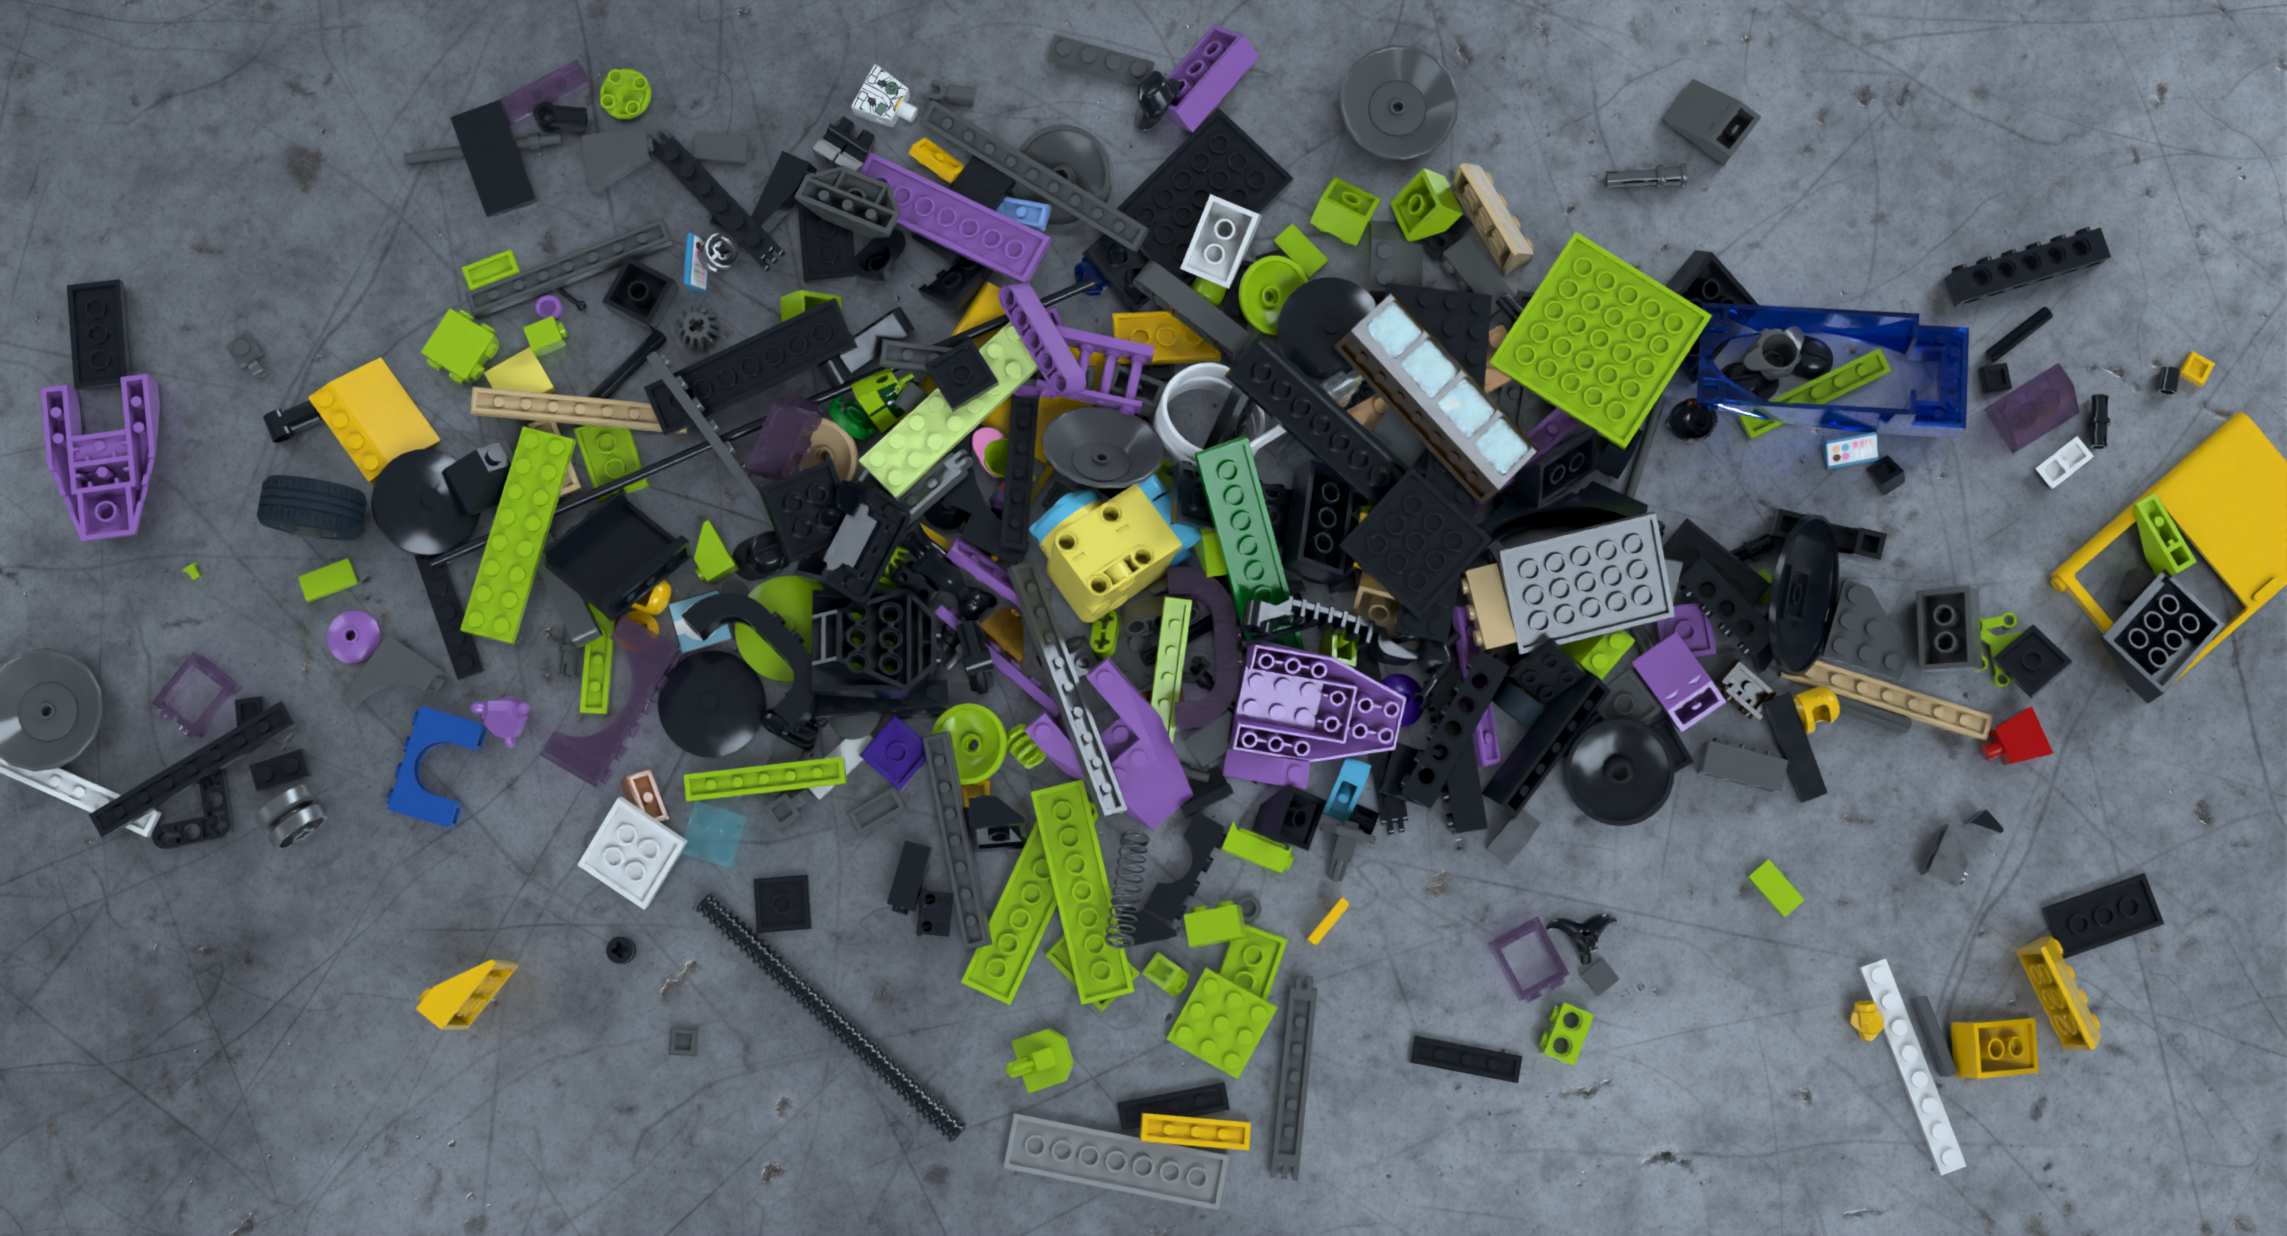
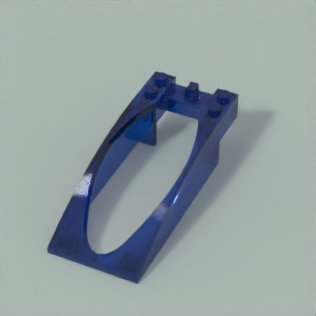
[1696,302,1969,438]

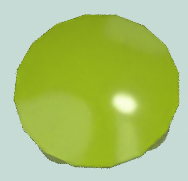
[600,69,651,120]

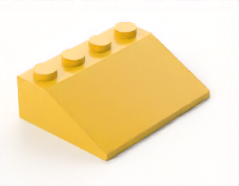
[308,357,442,486]
[2015,936,2102,1050]
[416,959,519,1030]

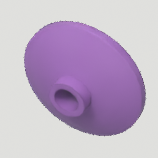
[327,611,381,664]

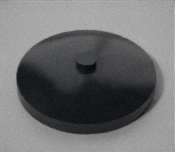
[1277,277,1381,383]
[371,449,481,556]
[658,650,767,758]
[1565,718,1675,826]

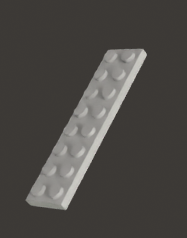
[1003,1113,1229,1210]

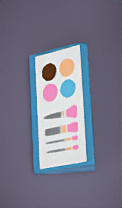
[683,233,709,292]
[1821,432,1879,470]

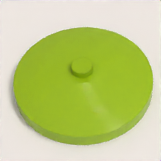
[735,576,822,683]

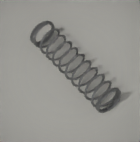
[1104,831,1150,949]

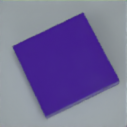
[859,715,927,790]

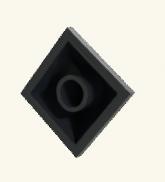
[443,442,511,517]
[1252,785,1327,851]
[969,795,1027,852]

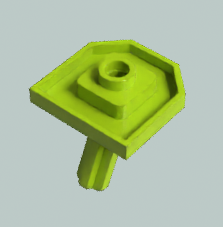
[1005,1028,1074,1093]

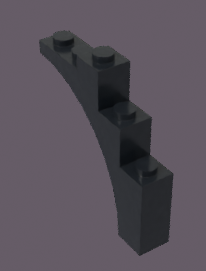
[932,429,1031,565]
[1477,481,1648,554]

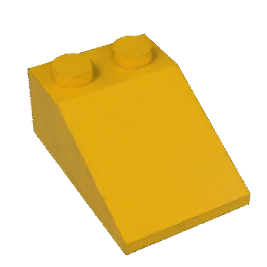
[1950,1018,2039,1079]

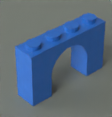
[386,706,488,829]

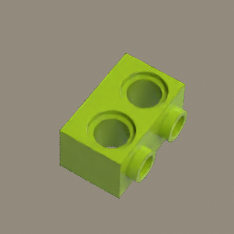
[1539,1002,1594,1066]

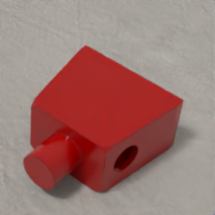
[1981,706,2053,765]

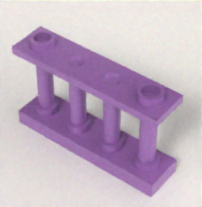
[1036,325,1155,415]

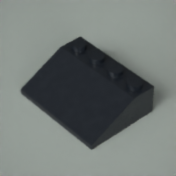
[1665,250,1759,384]
[2100,569,2225,704]

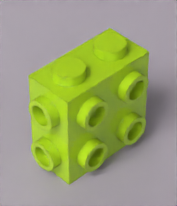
[421,308,500,385]

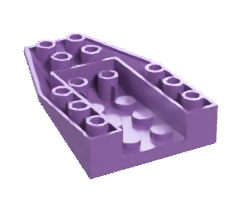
[1228,638,1406,762]

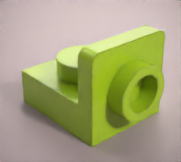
[1141,951,1190,997]

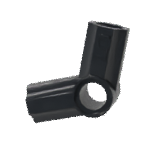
[956,620,994,694]

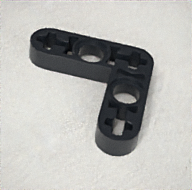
[152,768,234,849]

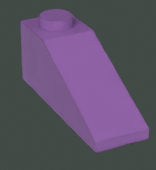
[1222,749,1310,789]

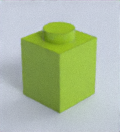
[523,316,568,357]

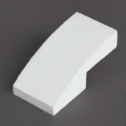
[2035,436,2094,489]

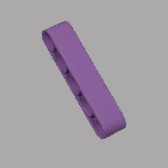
[998,283,1086,396]

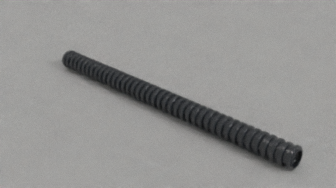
[696,893,966,1142]

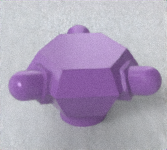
[471,696,530,748]

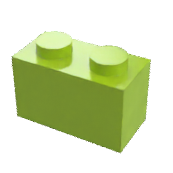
[1184,901,1247,948]

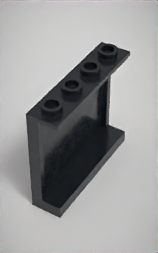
[542,488,692,621]

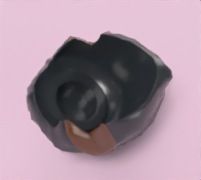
[1665,398,1718,442]

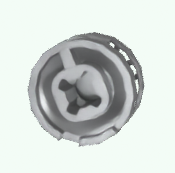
[698,233,740,274]

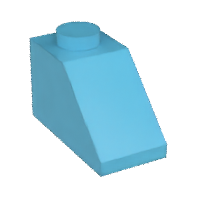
[1322,757,1371,821]

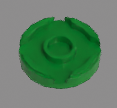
[828,396,877,440]

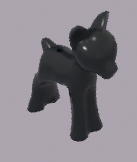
[898,520,997,621]

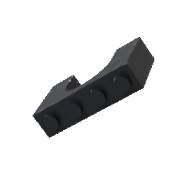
[1769,509,1887,561]

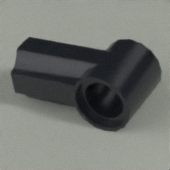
[533,101,588,132]
[263,400,322,443]

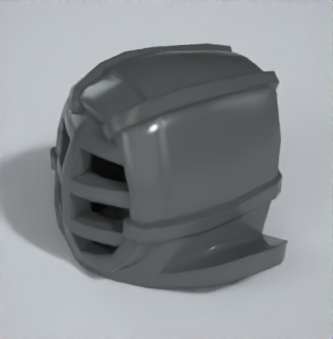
[1743,326,1804,380]

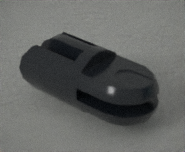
[762,708,819,751]

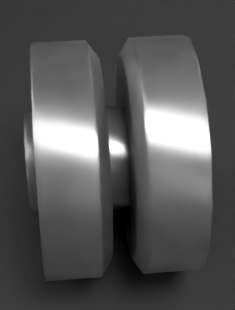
[255,784,328,850]

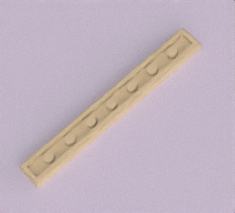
[470,387,687,434]
[1779,660,1994,742]

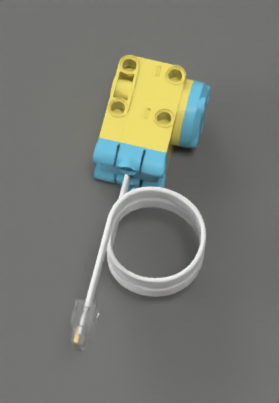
[1029,363,1364,623]

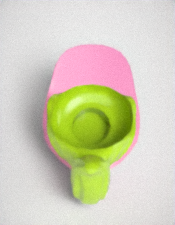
[971,427,1036,482]

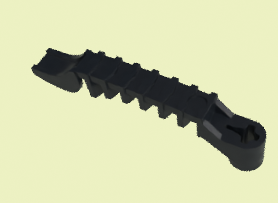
[1241,596,1419,666]

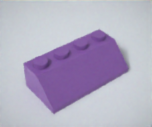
[1164,24,1259,133]

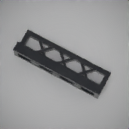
[1202,385,1256,450]

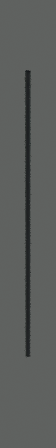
[428,277,1096,569]

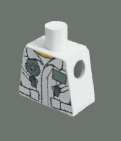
[851,65,918,127]

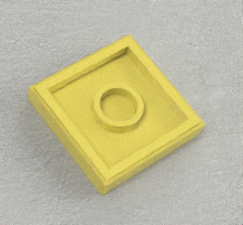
[484,347,556,394]

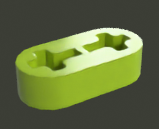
[1090,610,1120,659]

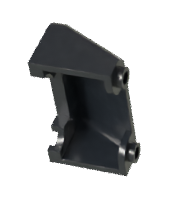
[793,480,911,603]

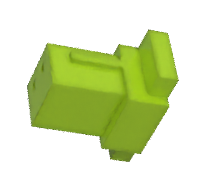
[182,561,201,580]

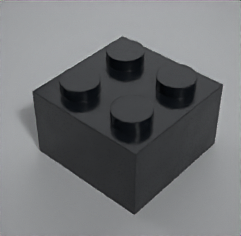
[602,256,679,333]

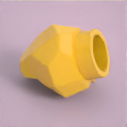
[1849,1001,1884,1042]

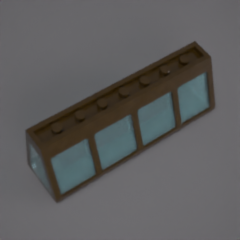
[1334,292,1538,505]

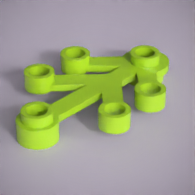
[1973,612,2028,688]

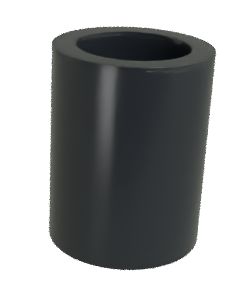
[2157,367,2181,395]

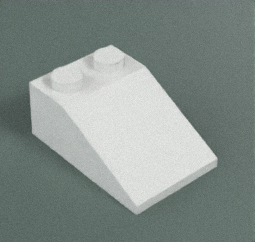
[1180,194,1262,289]

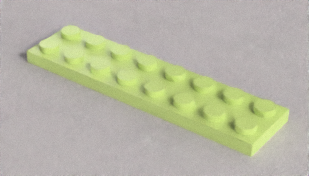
[859,321,1039,500]

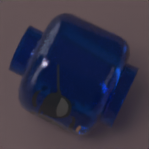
[1074,257,1108,297]

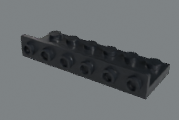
[1166,461,1291,548]

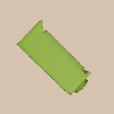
[1221,821,1294,874]

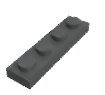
[1048,35,1155,87]

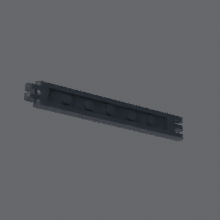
[653,130,786,272]
[1354,649,1408,835]

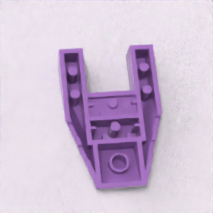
[40,374,160,542]
[1025,656,1194,830]

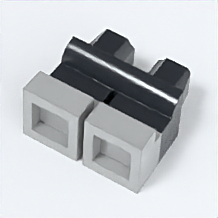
[812,116,875,172]

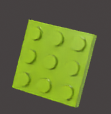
[1166,967,1278,1079]

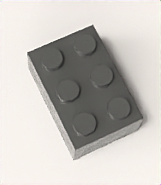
[1916,586,1983,673]

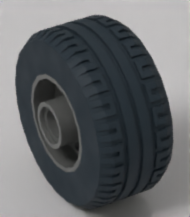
[257,475,367,541]

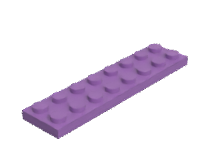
[859,152,1052,284]

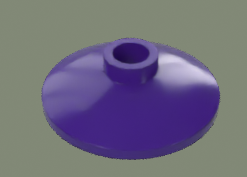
[1380,674,1424,727]

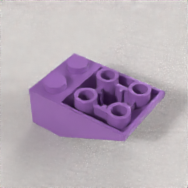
[1631,631,1726,733]

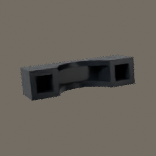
[1144,812,1227,923]

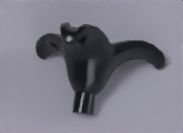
[1546,914,1617,964]

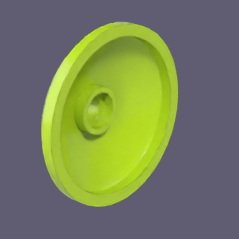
[1239,256,1309,335]
[931,703,1007,785]

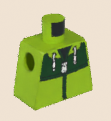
[850,368,920,433]

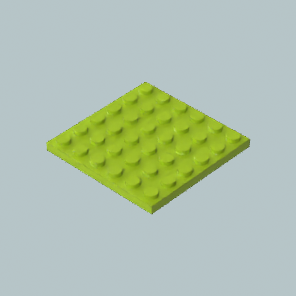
[1488,231,1712,450]

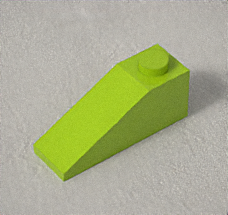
[2133,492,2197,577]

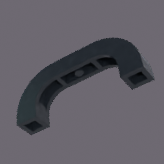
[681,593,820,733]

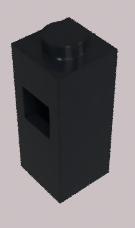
[887,840,933,915]

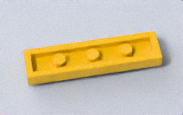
[1139,1113,1251,1151]

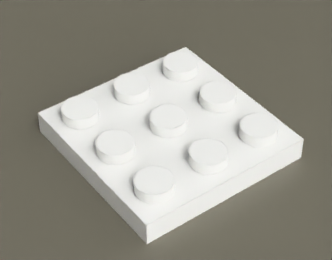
[578,797,688,910]

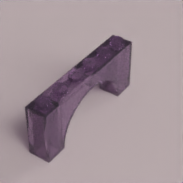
[540,615,683,788]

